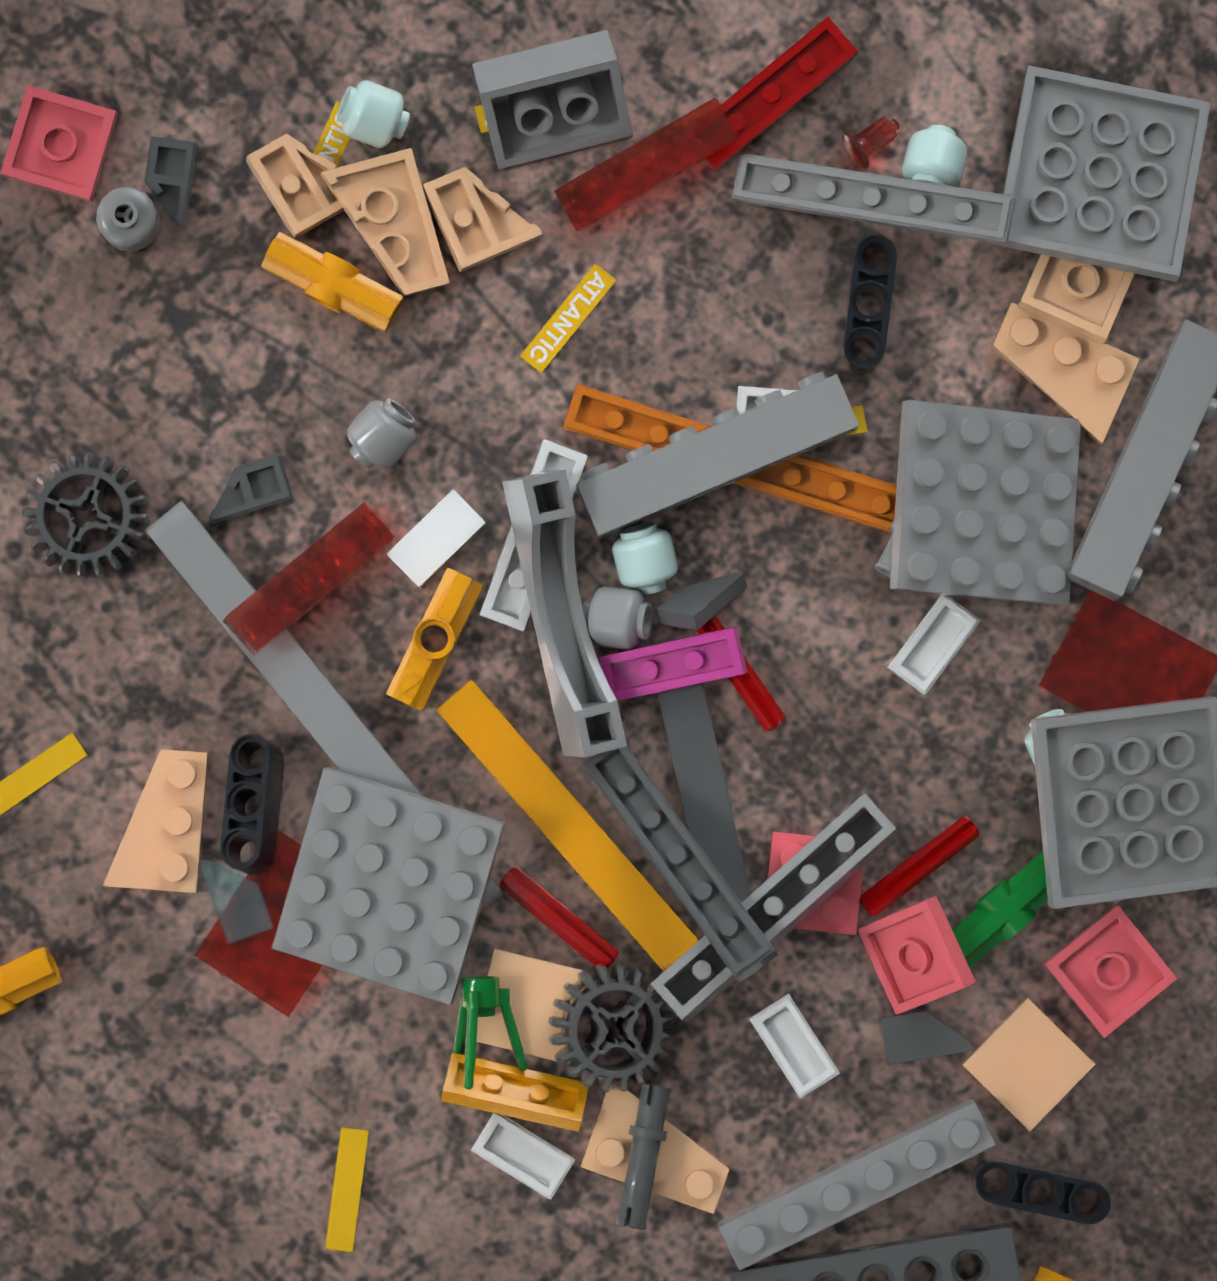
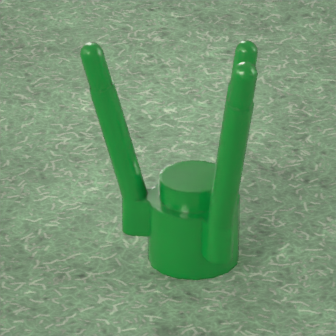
[453,976,527,1090]

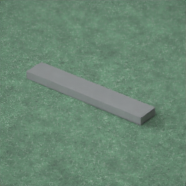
[732,153,1016,245]

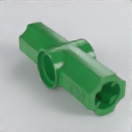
[952,850,1048,968]

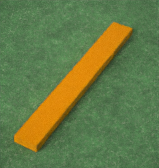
[436,679,699,972]

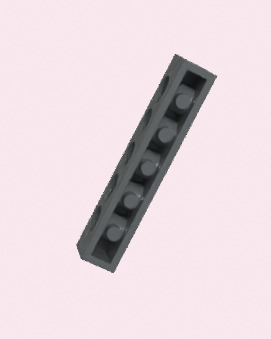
[729,1223,1021,1281]

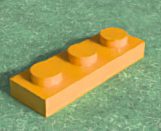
[441,1053,589,1132]

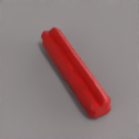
[695,615,786,732]
[859,816,980,916]
[499,866,619,969]

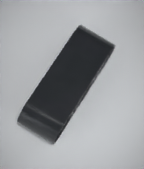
[841,234,897,374]
[220,734,284,876]
[971,1158,1111,1224]

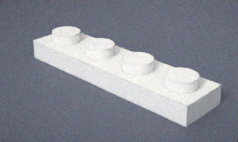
[479,439,588,631]

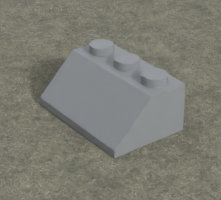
[472,30,633,170]

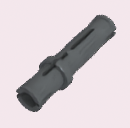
[616,1083,672,1230]

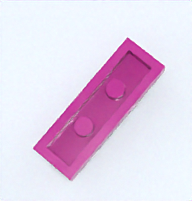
[599,626,747,701]

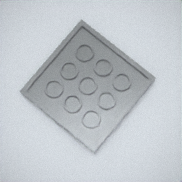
[993,65,1211,282]
[890,400,1081,606]
[1031,696,1217,909]
[272,767,506,1005]

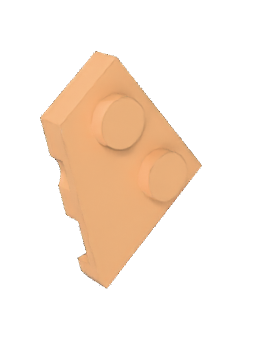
[246,133,345,239]
[422,167,542,272]

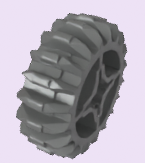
[22,452,150,579]
[548,964,675,1092]

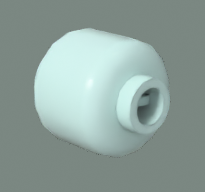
[337,80,410,148]
[902,125,967,187]
[612,522,678,595]

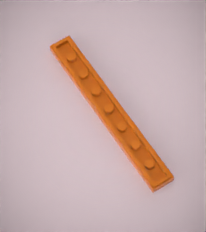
[563,384,897,534]

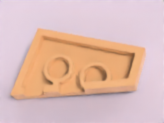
[320,148,450,297]
[992,303,1140,445]
[103,749,209,893]
[580,1080,729,1214]

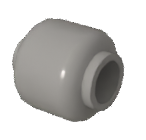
[96,187,160,252]
[347,398,416,469]
[582,586,653,650]

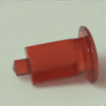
[842,117,900,169]

